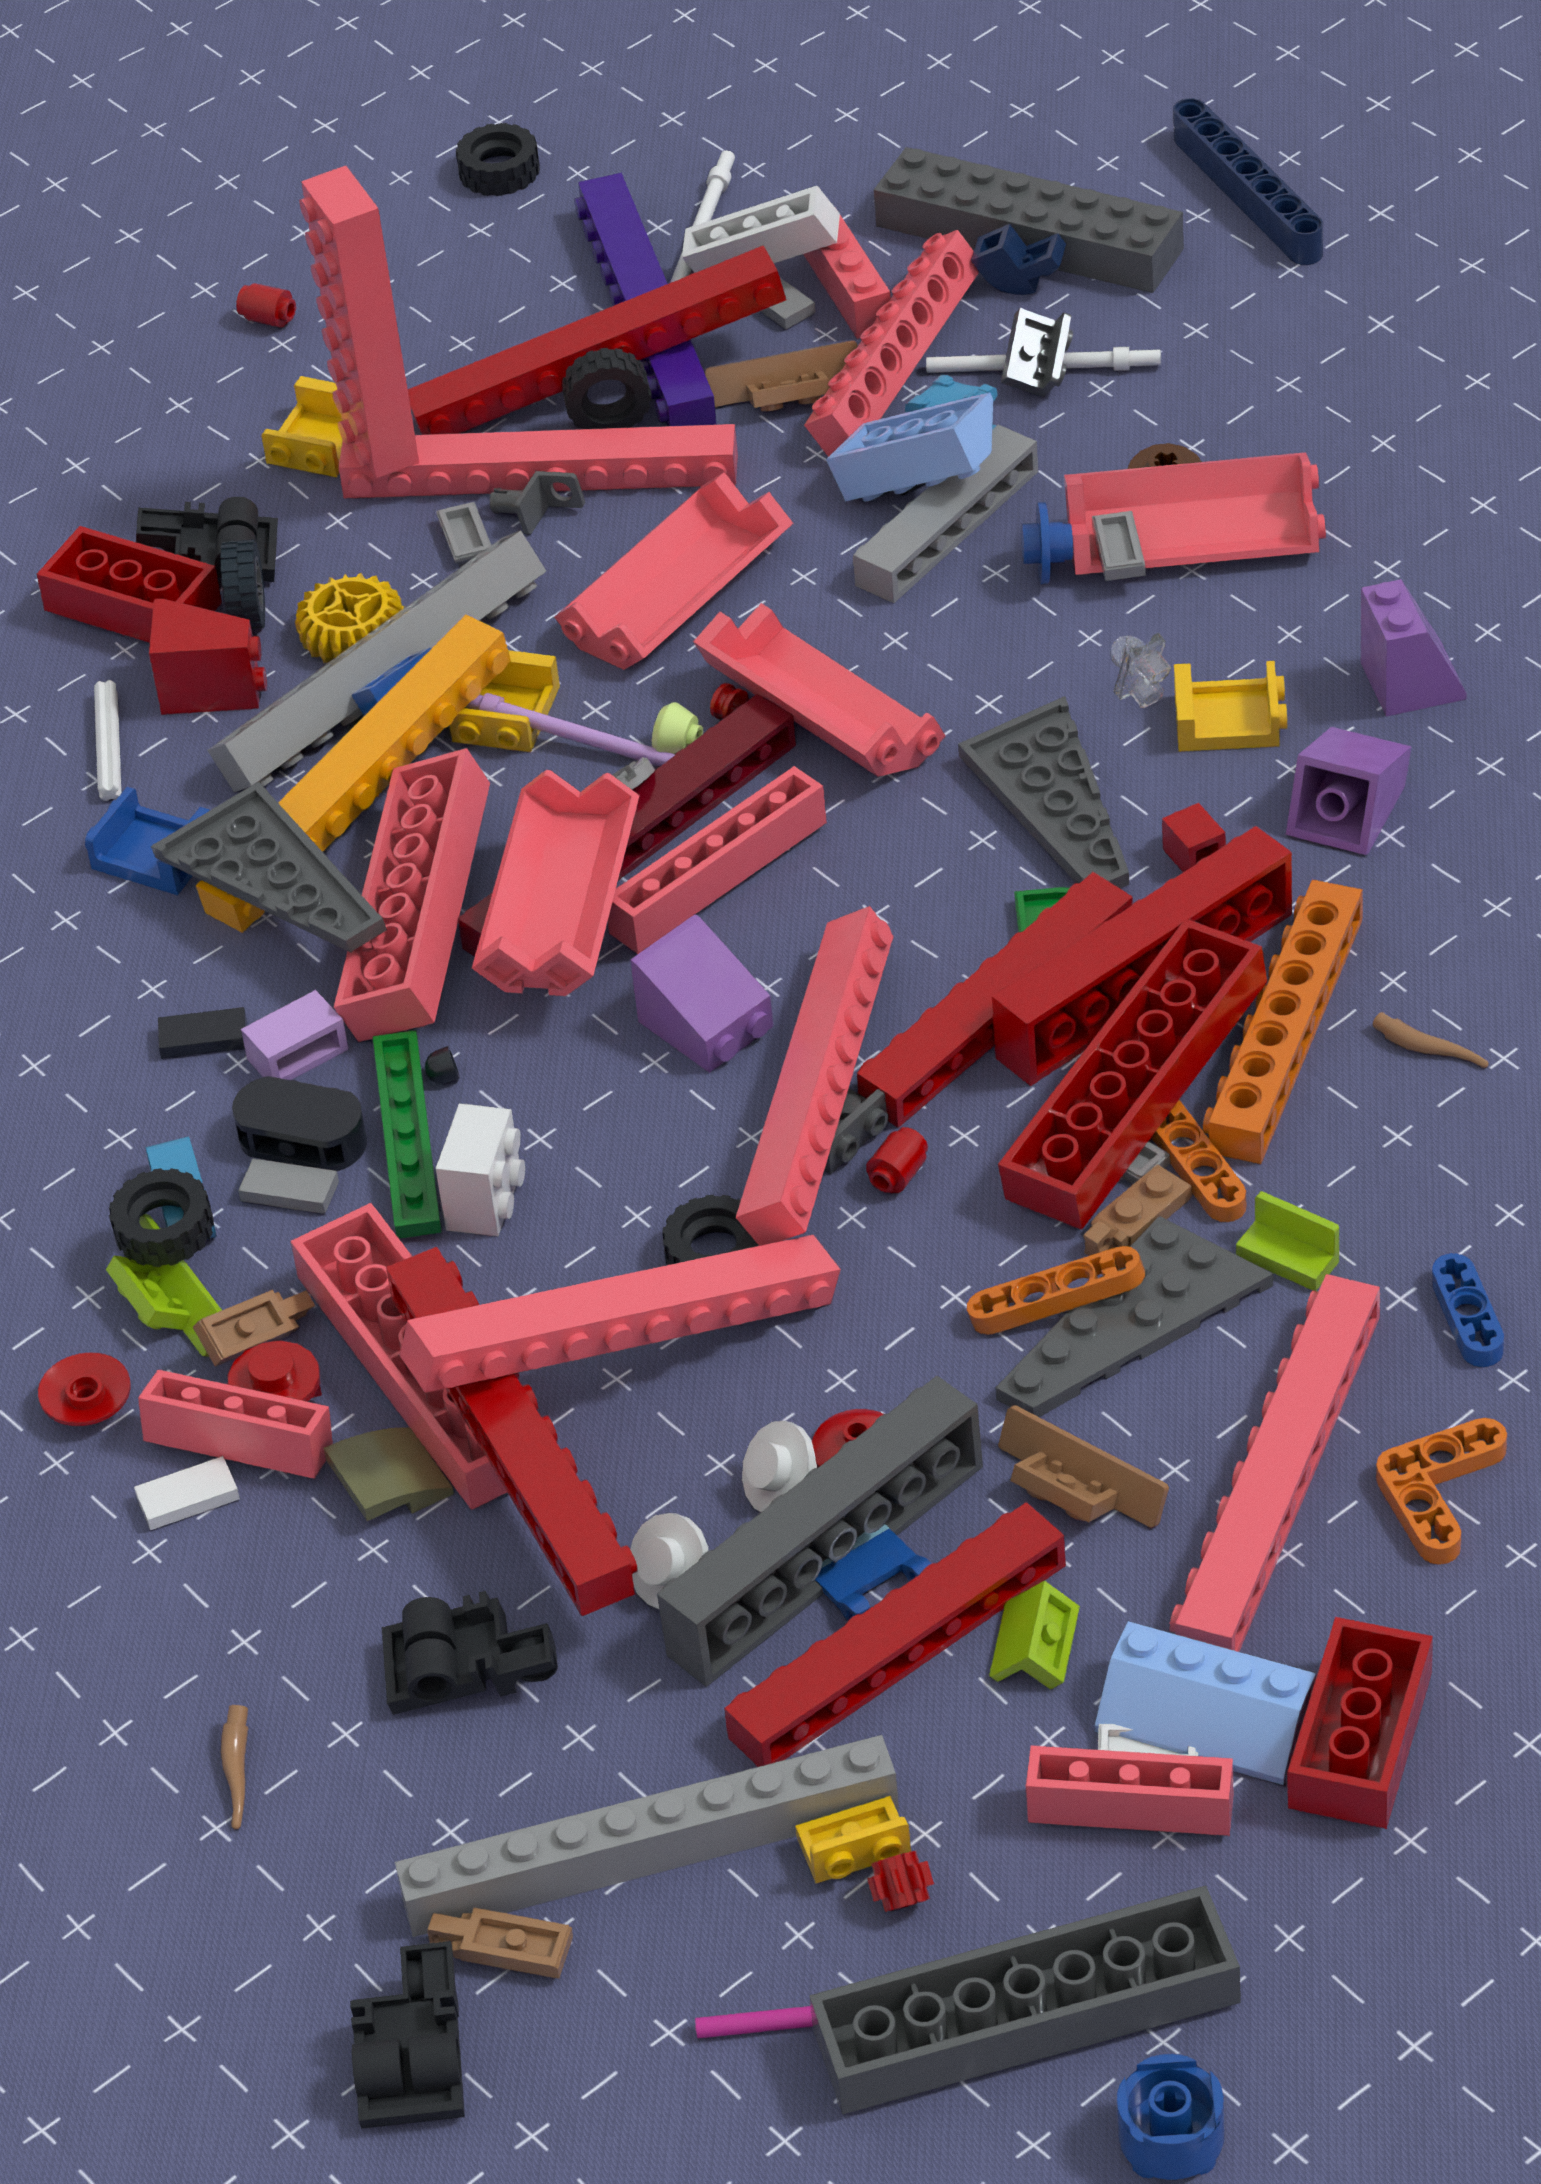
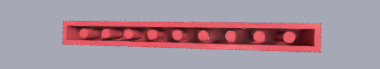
[339,424,738,499]
[736,906,894,1246]
[400,1235,841,1393]
[1169,1274,1380,1652]

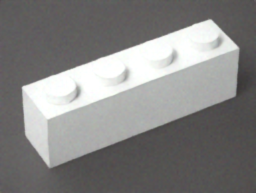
[682,186,840,273]

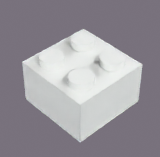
[436,1104,525,1236]

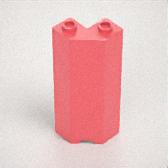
[1064,452,1326,575]
[554,472,794,670]
[693,603,946,777]
[472,770,640,996]

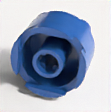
[1117,2054,1225,2180]

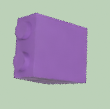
[1361,579,1466,717]
[1286,727,1411,855]
[630,914,773,1073]

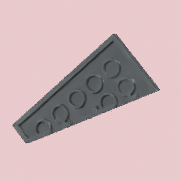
[958,696,1129,889]

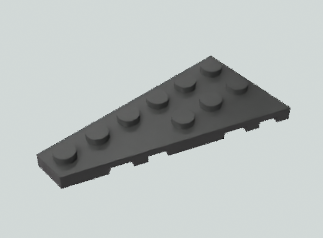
[151,781,387,952]
[995,1216,1273,1417]

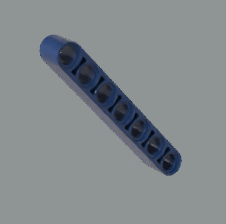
[1173,98,1323,265]

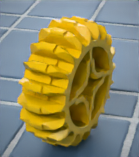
[295,573,404,663]

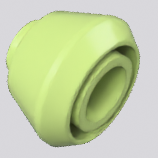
[652,702,703,754]

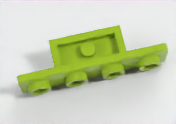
[106,1214,222,1357]

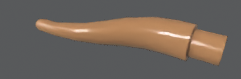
[1373,1012,1489,1068]
[220,1705,249,1830]

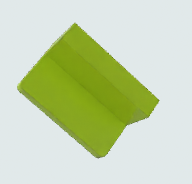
[1236,1191,1339,1291]
[989,1581,1080,1690]

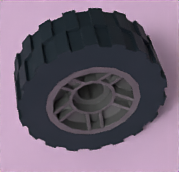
[221,539,265,629]

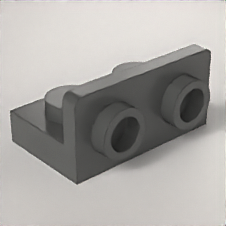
[824,1089,888,1175]

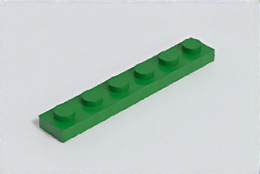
[373,1030,442,1239]

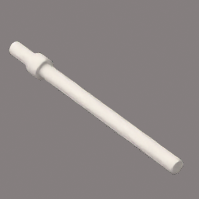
[670,150,735,283]
[926,347,1161,373]

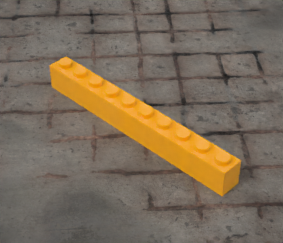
[196,614,511,933]

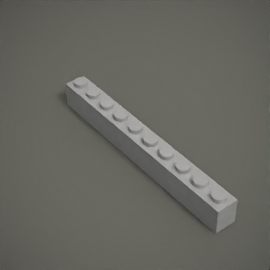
[207,530,546,792]
[395,1735,899,1937]

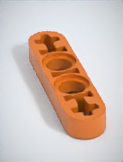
[1151,1100,1247,1222]
[967,1246,1145,1335]

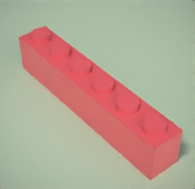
[608,766,827,954]

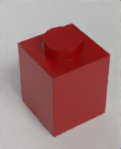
[1162,803,1226,872]

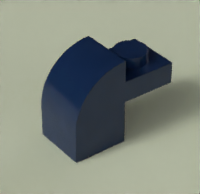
[971,224,1066,295]

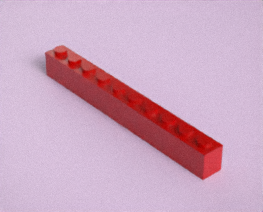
[408,245,787,435]
[386,1247,638,1616]

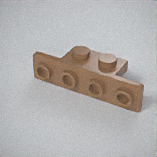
[704,340,858,411]
[998,1405,1169,1528]

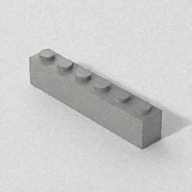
[853,424,1038,603]

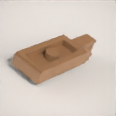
[1083,1164,1192,1256]
[193,1290,315,1367]
[427,1907,573,1979]

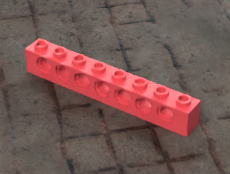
[804,230,979,457]

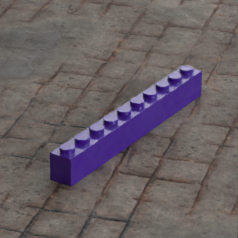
[574,172,717,426]

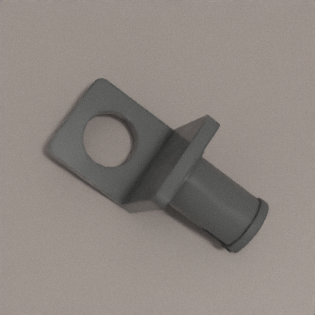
[490,471,585,534]

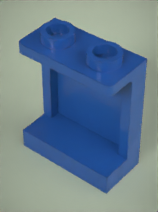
[85,787,210,896]

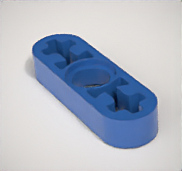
[1432,1253,1504,1367]

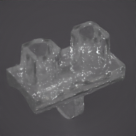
[1110,632,1171,708]

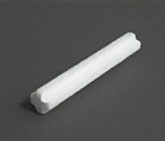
[94,680,122,801]

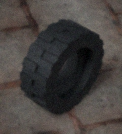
[456,123,540,196]
[562,348,651,429]
[109,1168,214,1267]
[662,1194,759,1265]

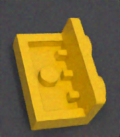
[795,1796,911,1884]

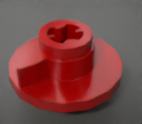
[228,1341,322,1402]

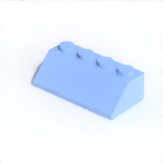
[826,392,993,502]
[1095,1621,1316,1785]

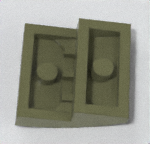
[324,1427,454,1521]

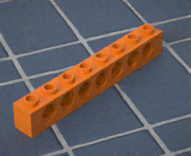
[1203,879,1363,1164]

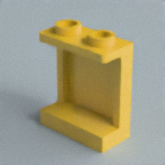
[261,376,343,478]
[450,650,560,752]
[1174,661,1287,752]

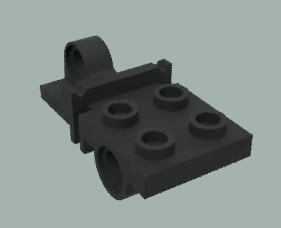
[136,497,278,582]
[382,1591,558,1715]
[350,1941,465,2129]

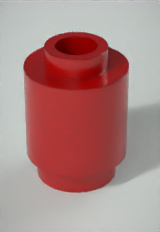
[236,283,296,328]
[866,1127,928,1193]

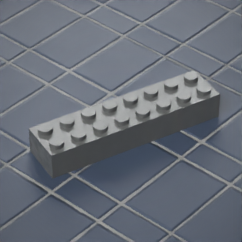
[874,147,1184,293]
[657,1376,983,1687]
[809,1885,1241,2115]

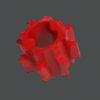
[867,1851,934,1912]

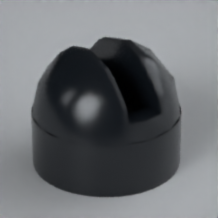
[425,1046,460,1084]

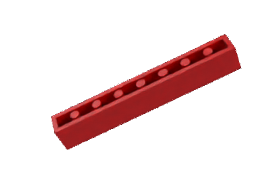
[857,872,1133,1128]
[724,1502,1066,1767]

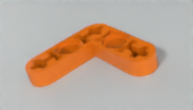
[1376,1418,1507,1565]

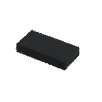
[158,1007,247,1059]

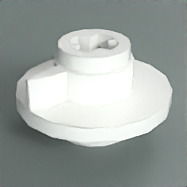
[742,1421,817,1512]
[630,1513,708,1609]

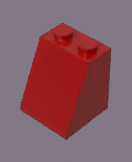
[149,599,267,715]

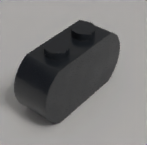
[232,1076,367,1171]

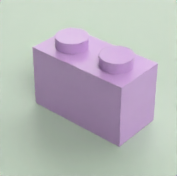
[241,990,348,1080]

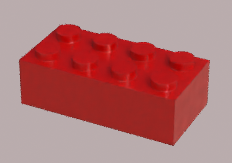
[36,526,222,643]
[1287,1617,1433,1829]

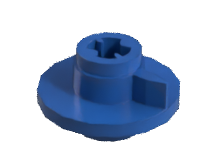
[1021,502,1073,584]

